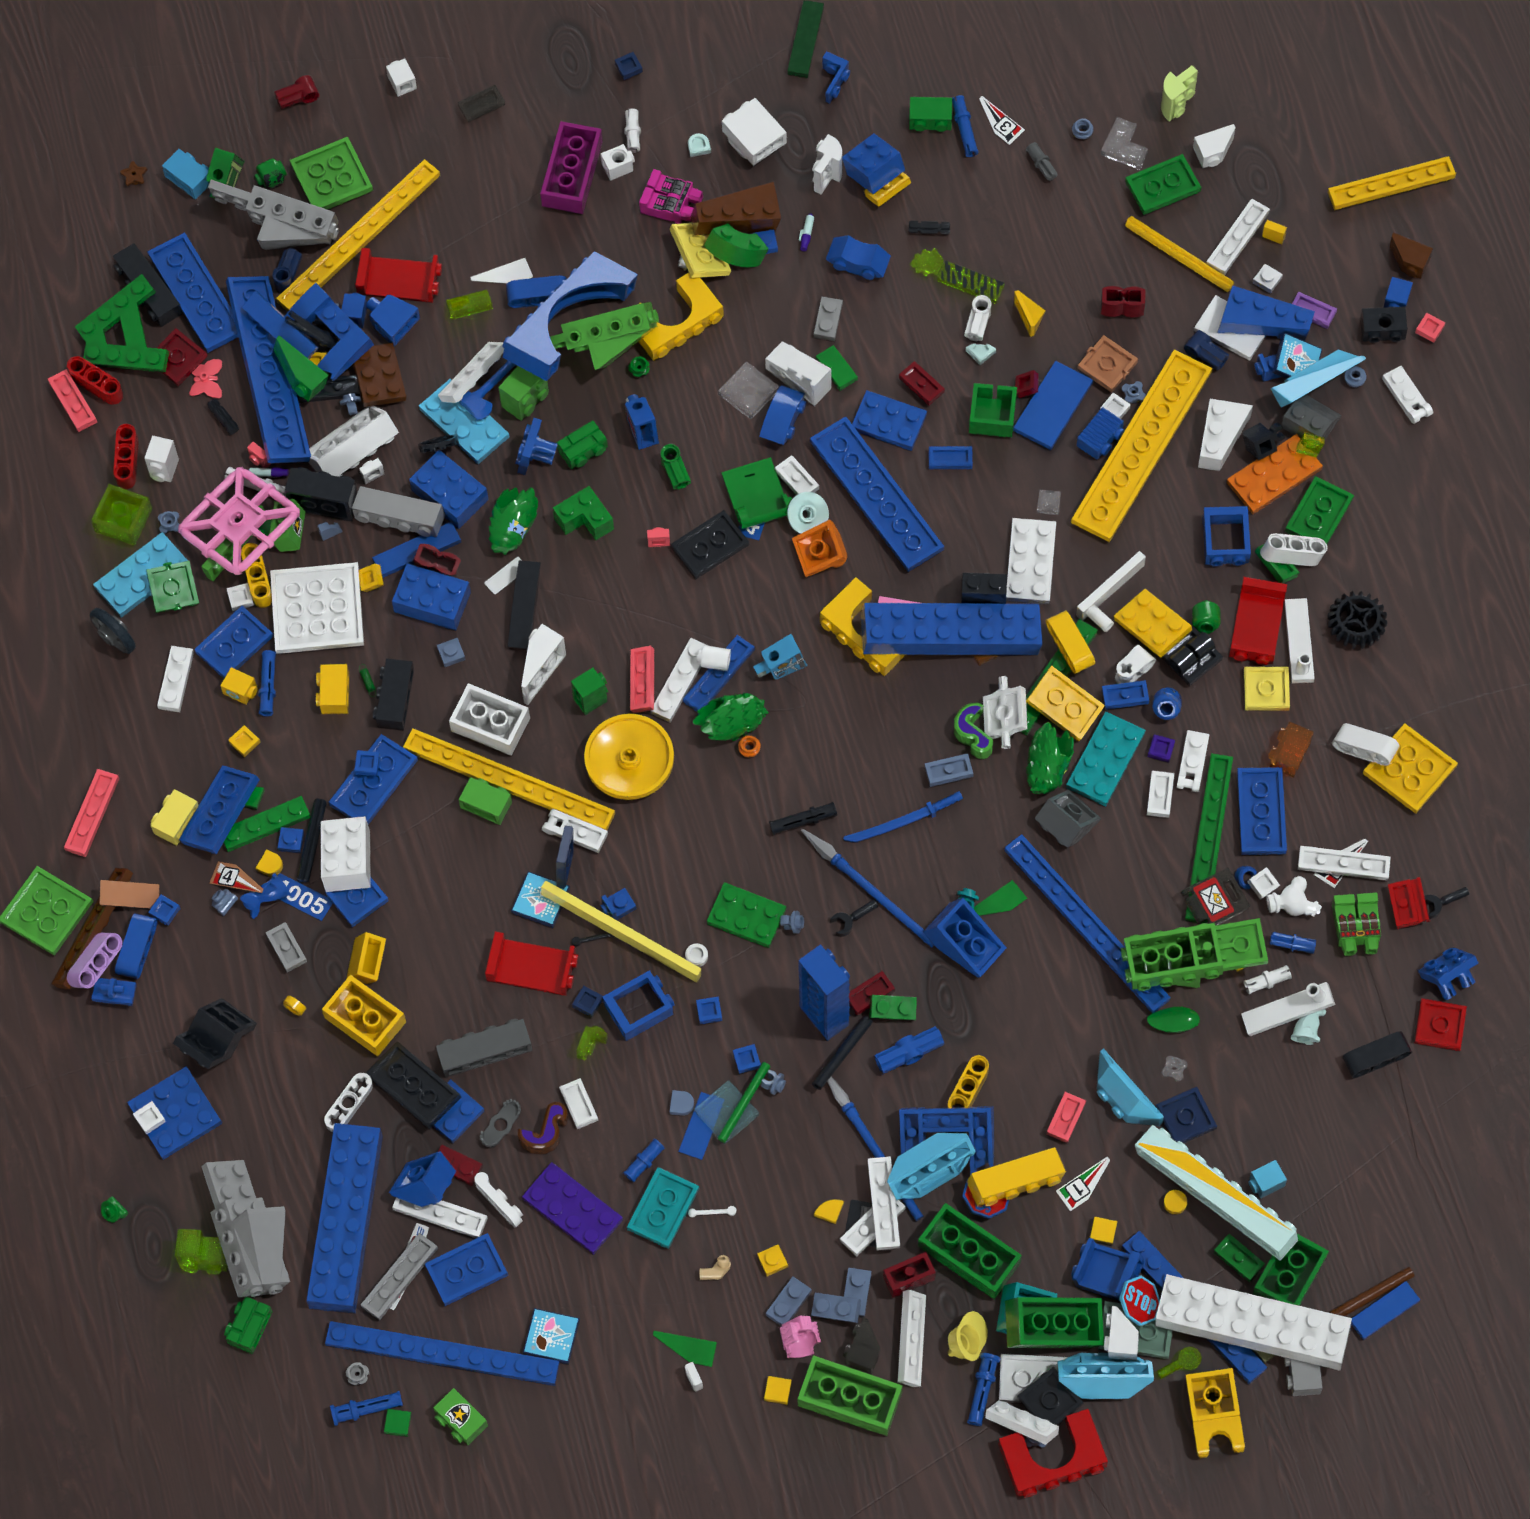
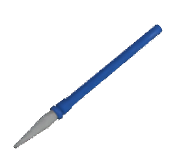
[801,829,934,948]
[822,1068,924,1221]

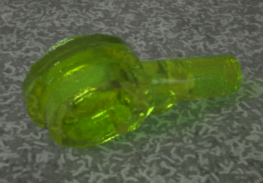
[1157,1347,1202,1379]

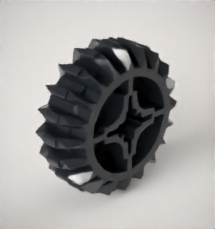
[1327,590,1387,649]

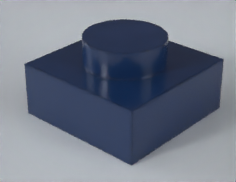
[615,52,643,80]
[572,986,603,1017]

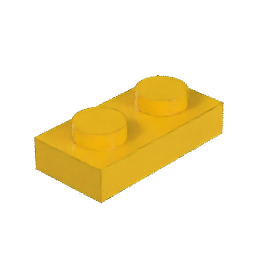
[864,172,911,207]

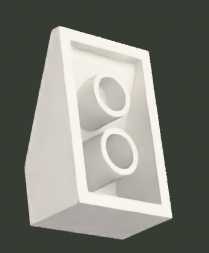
[521,624,566,705]

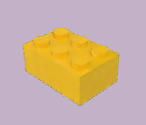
[322,975,406,1057]

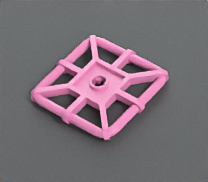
[178,467,300,575]

